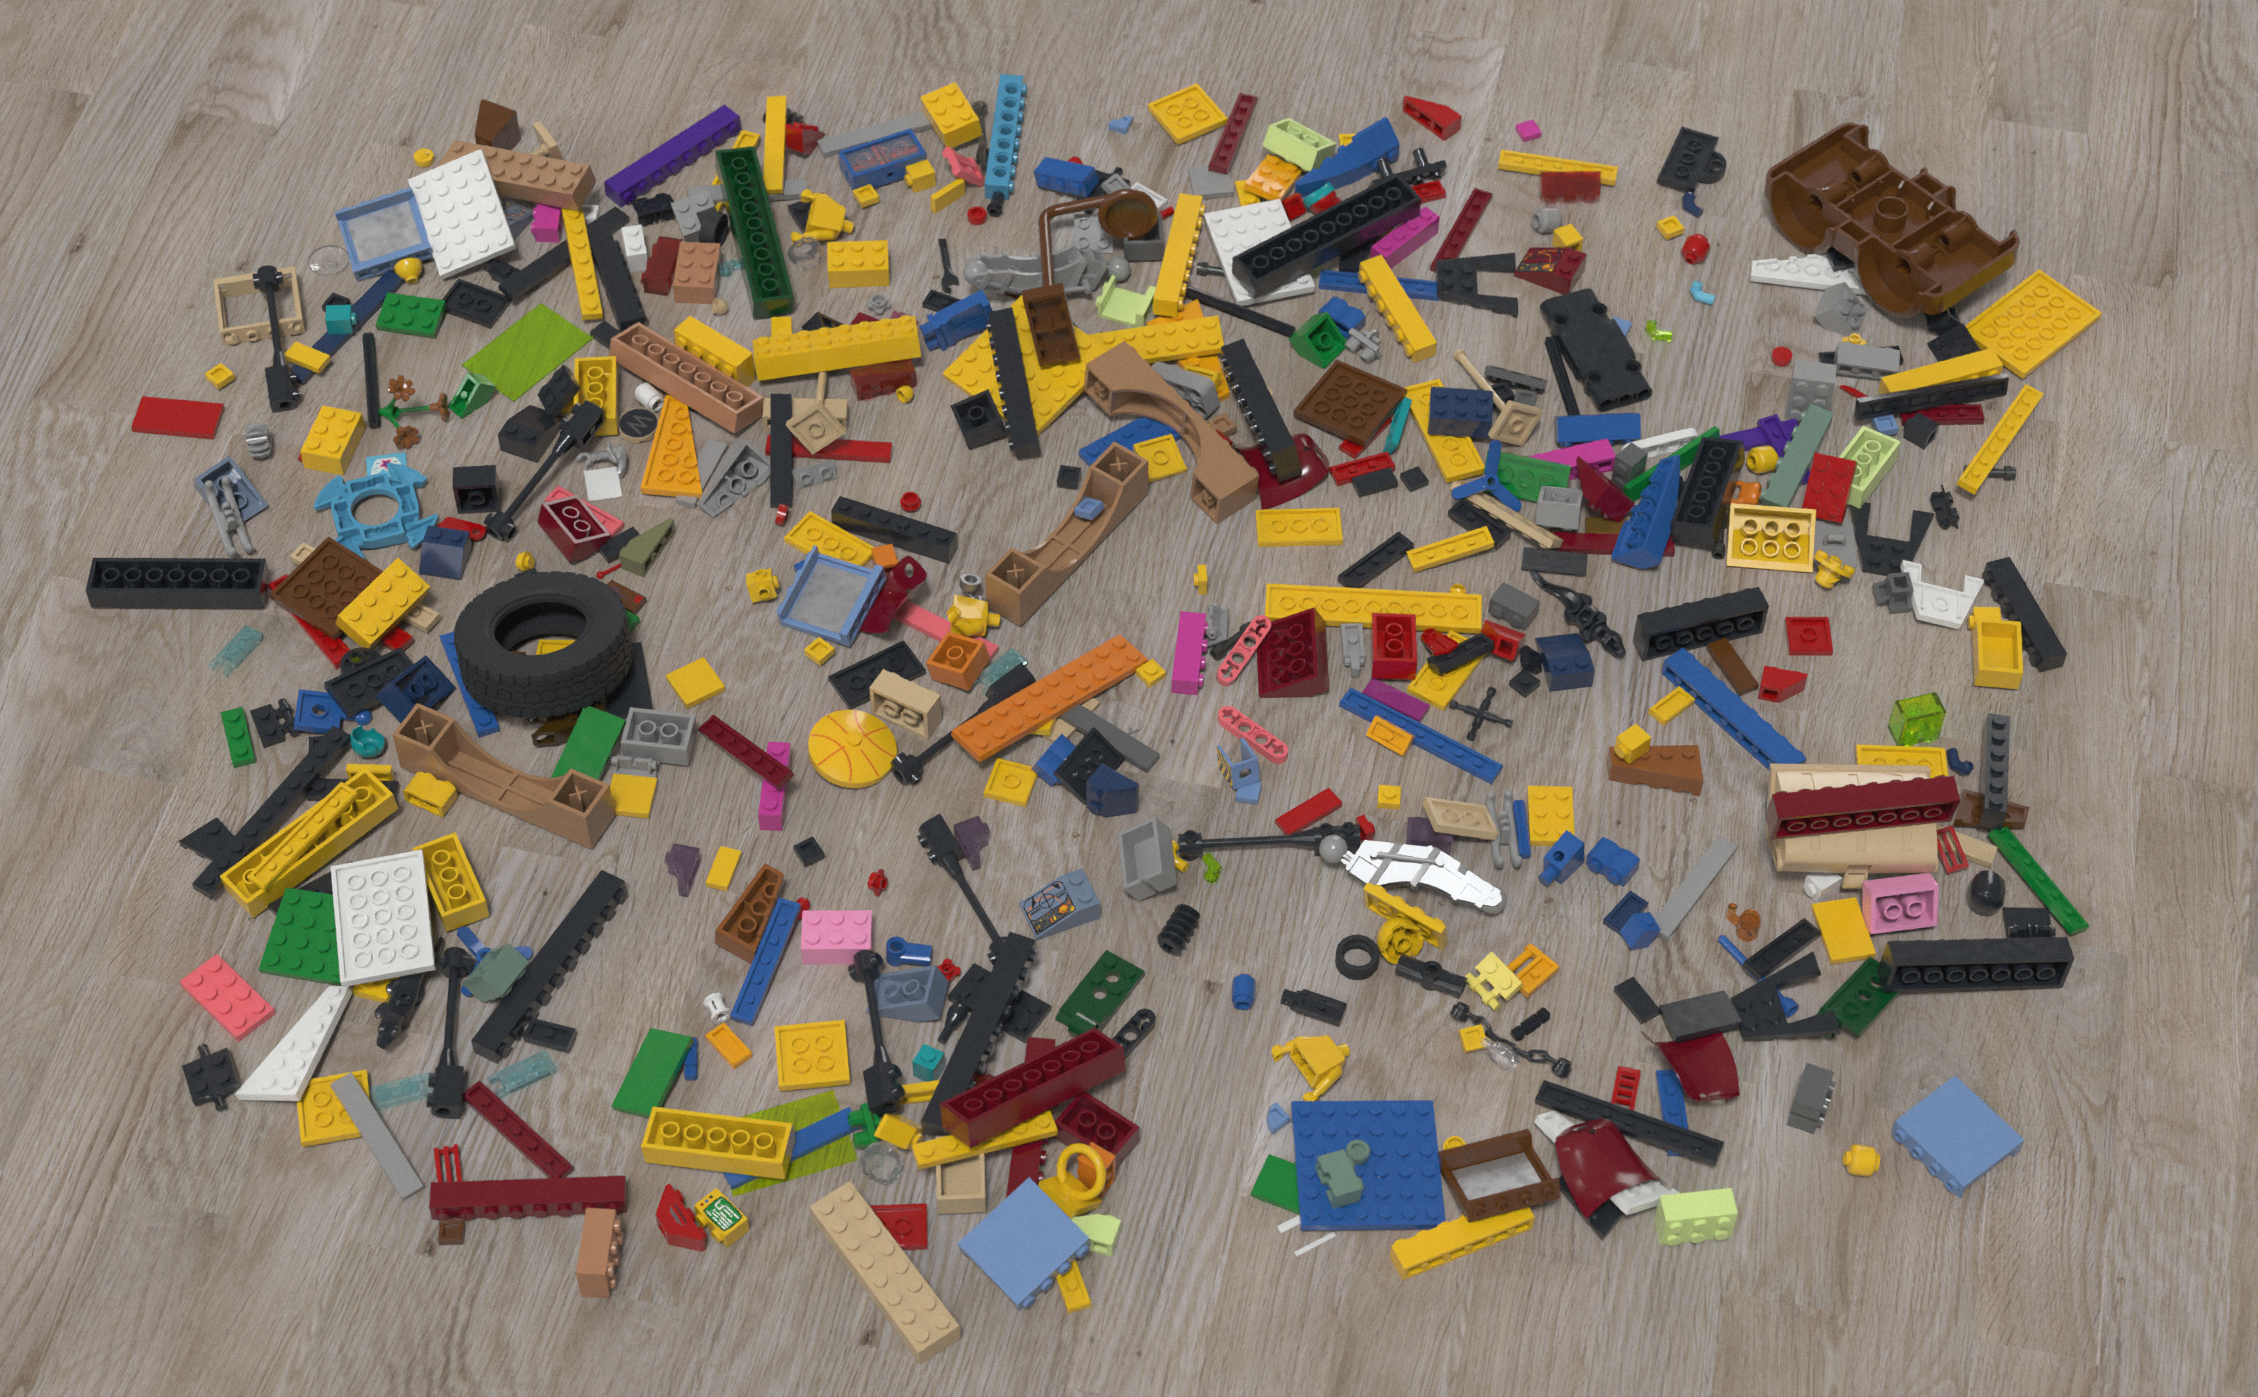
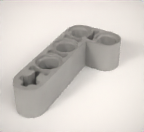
[1151,361,1220,420]

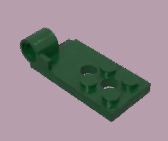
[1055,950,1145,1037]
[1816,956,1901,1040]

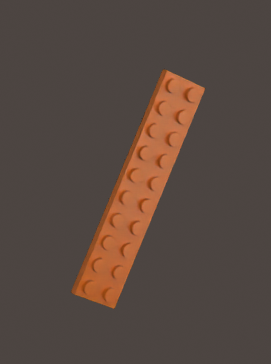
[951,634,1148,763]

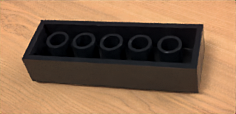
[1670,437,1745,546]
[1632,587,1769,662]

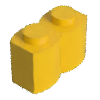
[403,772,458,817]

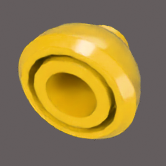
[394,258,422,284]

